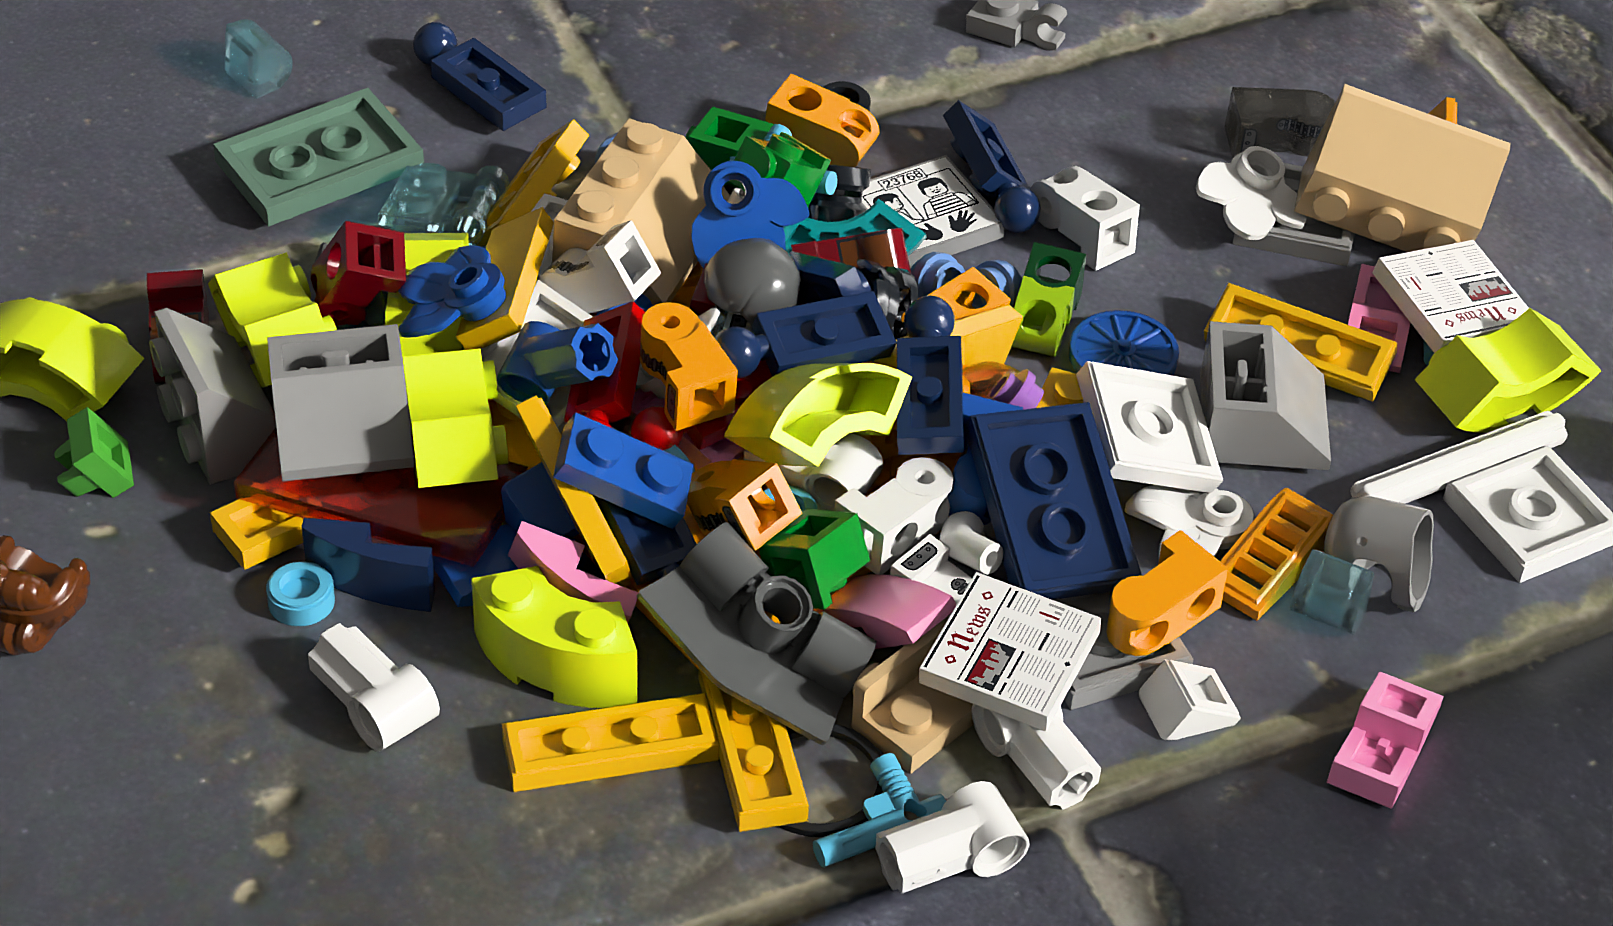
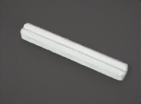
[1350,411,1568,504]

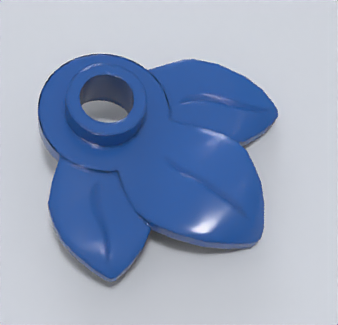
[691,161,810,268]
[398,245,506,338]

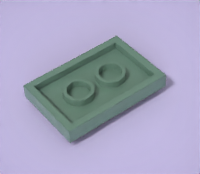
[213,88,424,227]

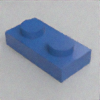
[553,412,694,529]

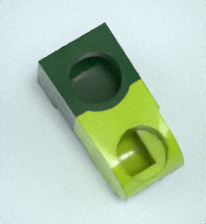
[1011,242,1086,357]

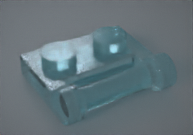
[378,163,509,246]

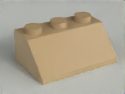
[1294,84,1511,252]
[552,118,730,306]

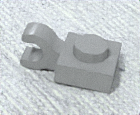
[966,0,1067,50]

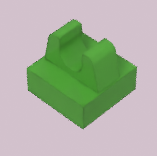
[54,407,134,498]

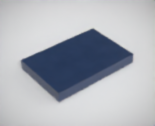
[964,402,1142,600]

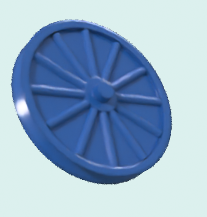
[1069,310,1179,376]

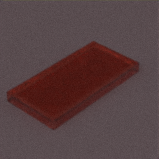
[234,428,528,567]

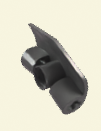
[637,522,877,745]

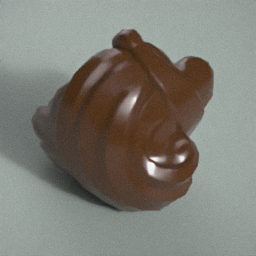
[0,535,90,656]

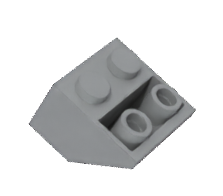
[149,308,280,485]
[1200,321,1331,470]
[267,324,415,482]

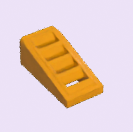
[1220,488,1333,621]

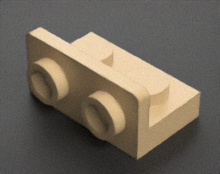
[851,615,974,774]

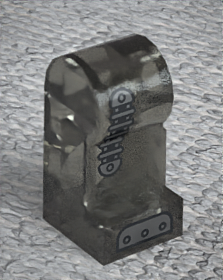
[1224,87,1335,159]

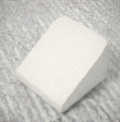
[1138,659,1241,740]

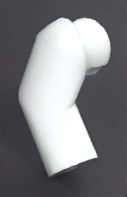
[939,511,1003,575]

